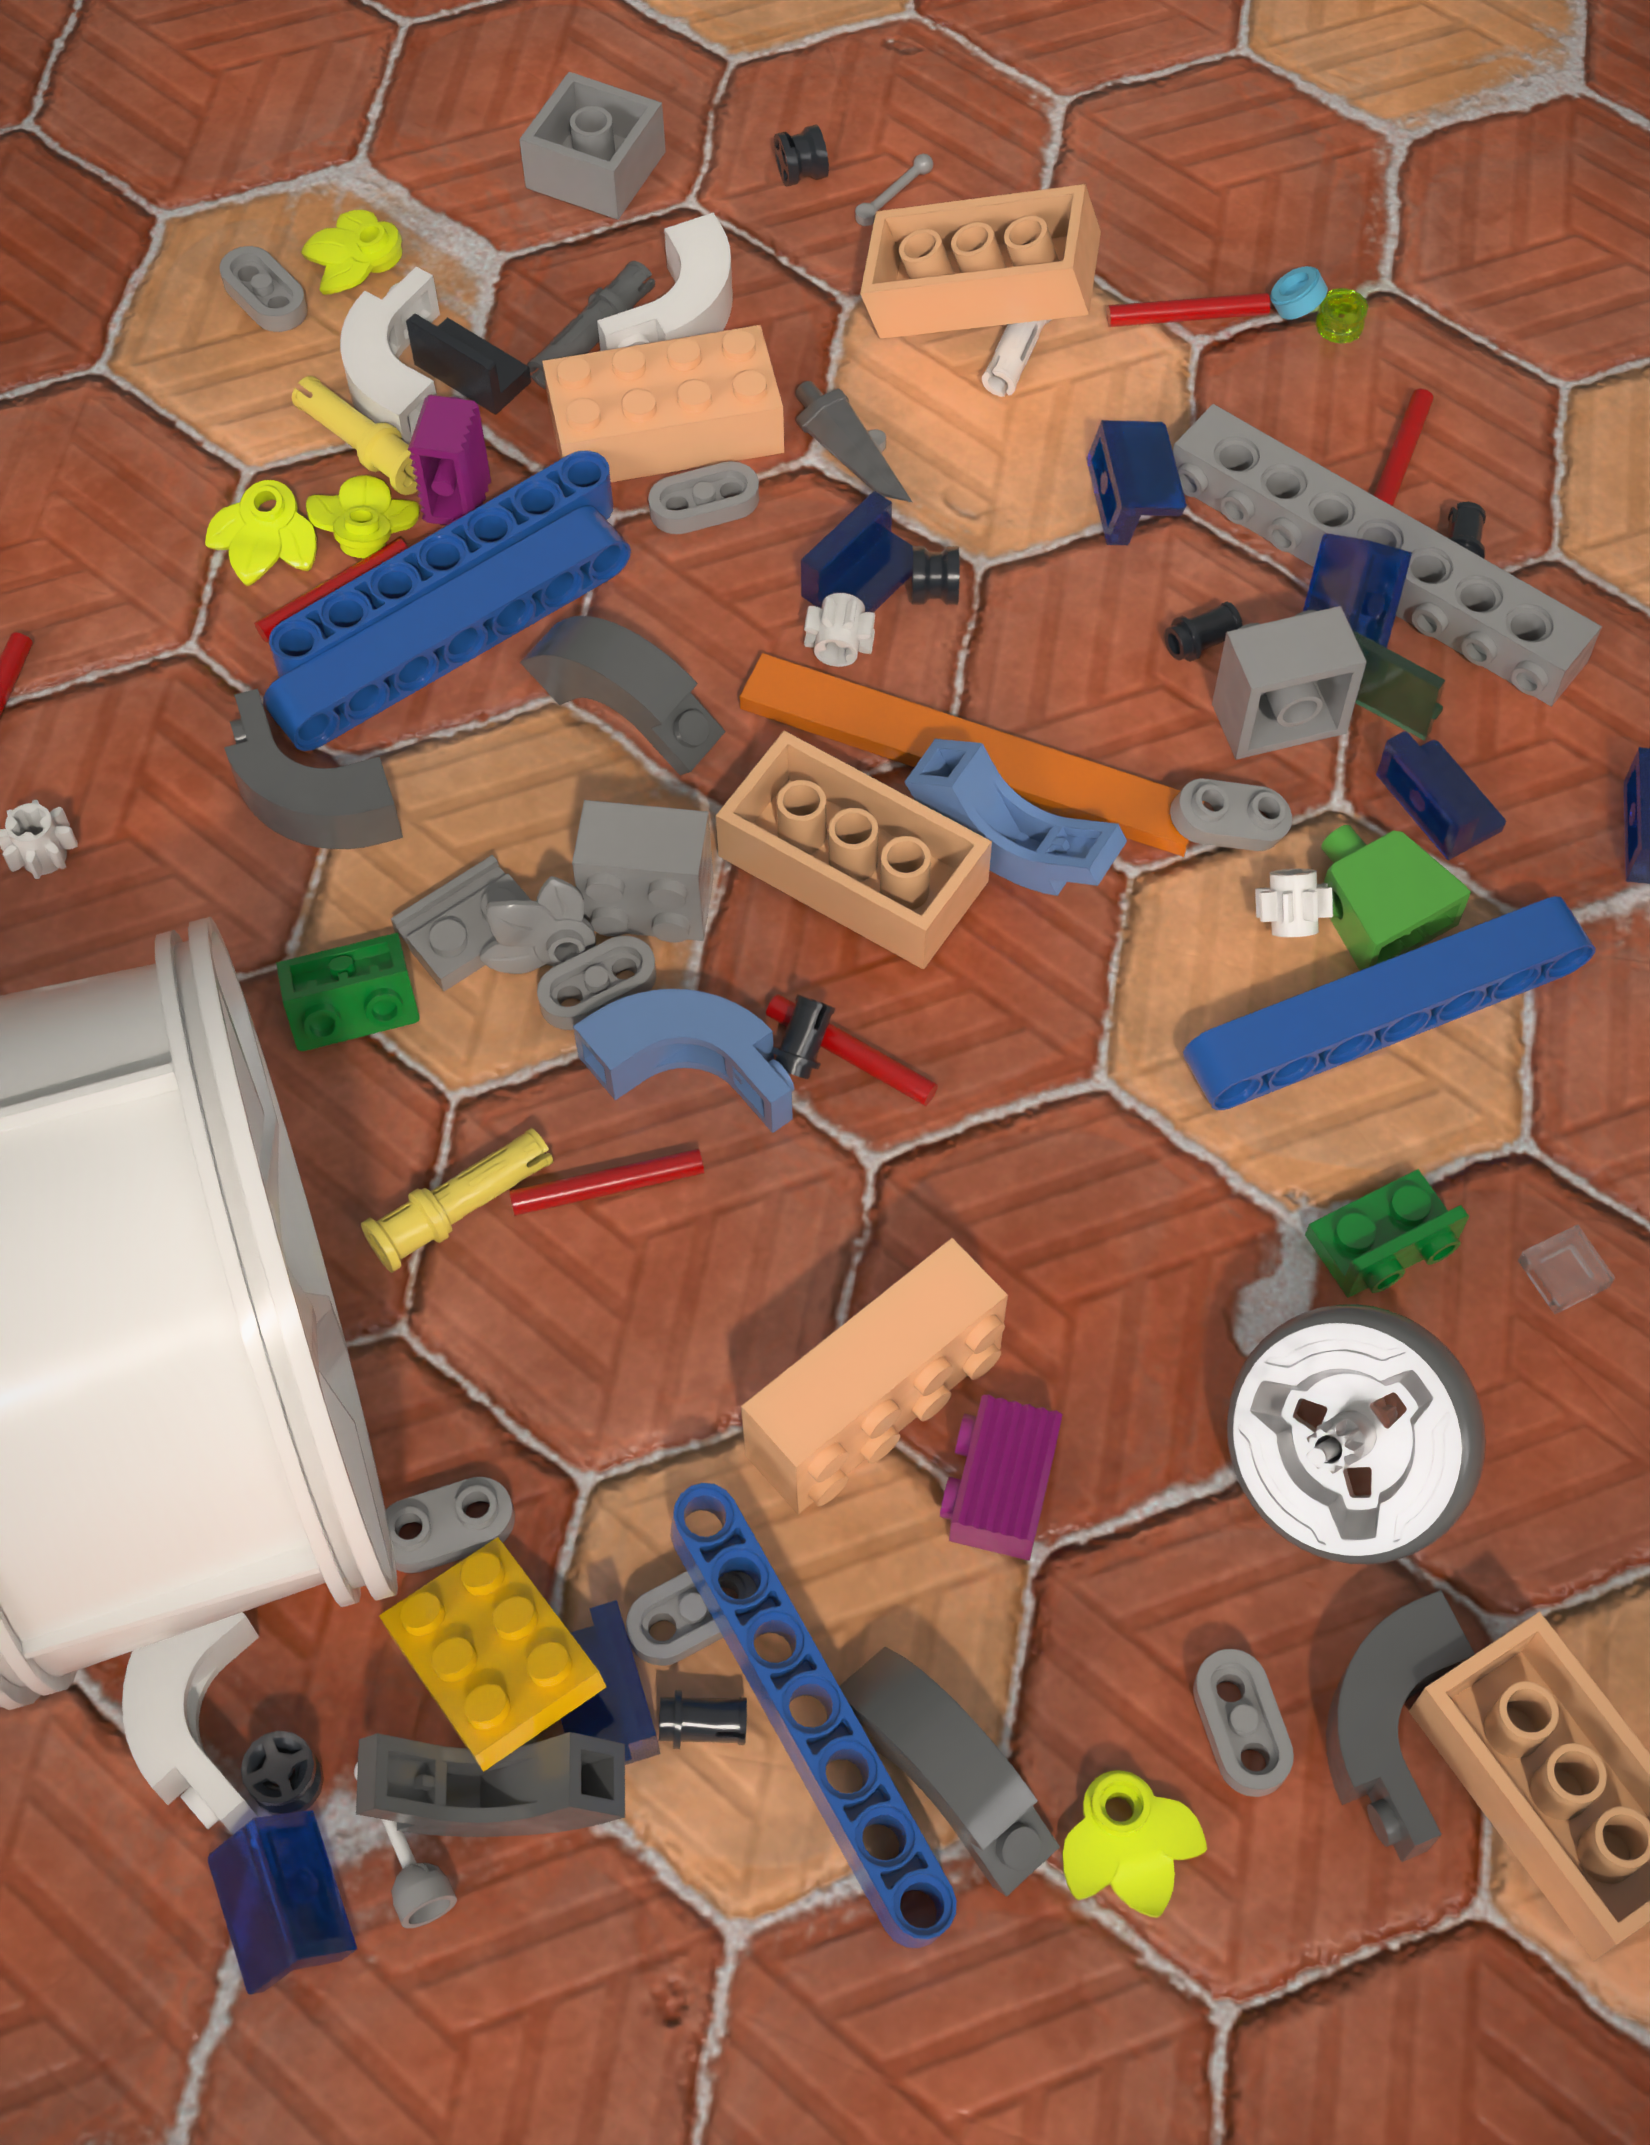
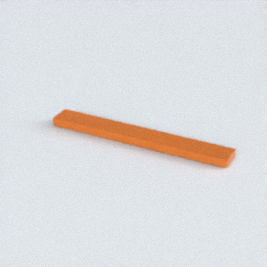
[739,653,1205,857]

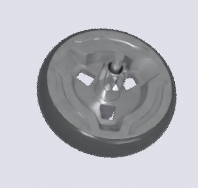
[1227,1304,1486,1565]

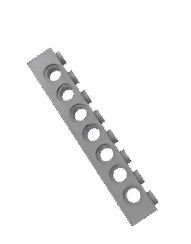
[1168,404,1602,707]

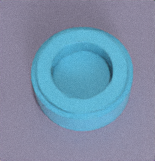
[1270,266,1328,319]

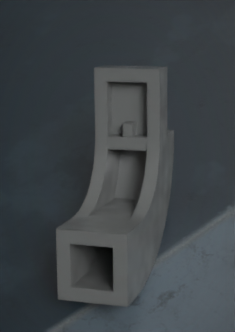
[520,616,726,775]
[224,689,403,849]
[1326,1590,1475,1862]
[839,1647,1060,1896]
[356,1732,625,1837]

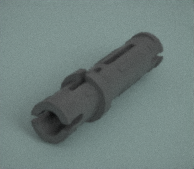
[527,261,655,389]

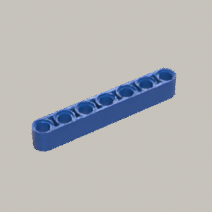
[269,450,613,678]
[263,506,631,751]
[1183,896,1596,1110]
[670,1483,957,1948]

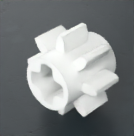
[804,593,876,667]
[0,800,78,879]
[1255,868,1333,937]

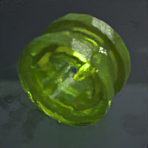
[1315,288,1368,344]

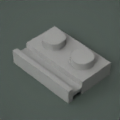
[391,855,532,991]

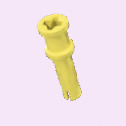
[292,376,418,495]
[361,1128,553,1273]

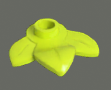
[301,209,402,295]
[306,475,419,558]
[205,480,317,586]
[1062,1770,1207,1918]

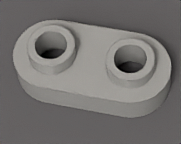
[219,246,307,332]
[648,461,759,534]
[1170,779,1292,851]
[537,936,656,1030]
[386,1477,515,1573]
[626,1571,757,1666]
[1193,1649,1294,1797]

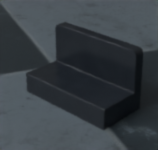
[406,313,531,415]

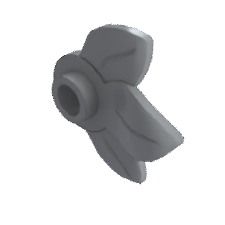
[479,876,596,974]

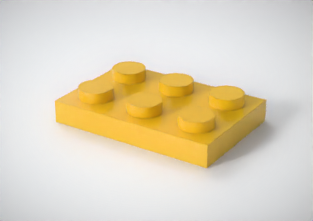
[379,1537,607,1772]

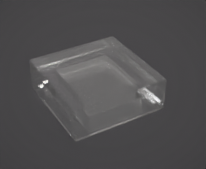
[1518,1224,1615,1314]

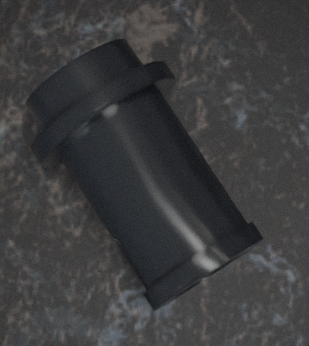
[1447,502,1486,559]
[1164,601,1243,662]
[771,994,836,1079]
[659,1690,747,1749]

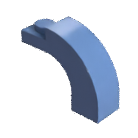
[905,739,1127,896]
[573,989,795,1133]

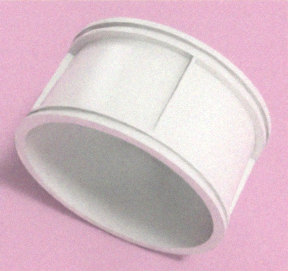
[0,917,398,1710]

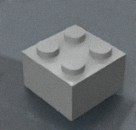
[519,72,666,220]
[1212,606,1367,760]
[572,800,714,943]

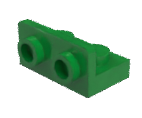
[276,932,420,1051]
[1305,1169,1469,1298]

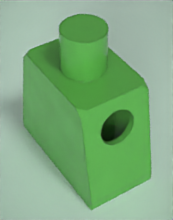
[1321,825,1471,971]

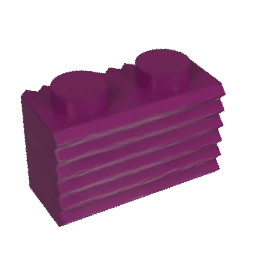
[408,395,492,525]
[939,1394,1063,1561]

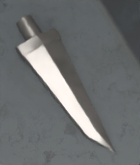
[796,381,912,502]

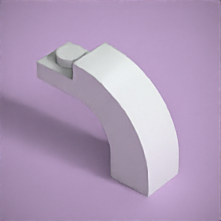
[597,212,733,351]
[340,267,440,445]
[122,1612,259,1837]

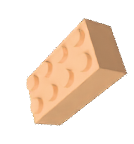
[860,184,1101,339]
[542,325,784,482]
[716,731,992,970]
[741,1238,1008,1514]
[1409,1611,1650,1962]

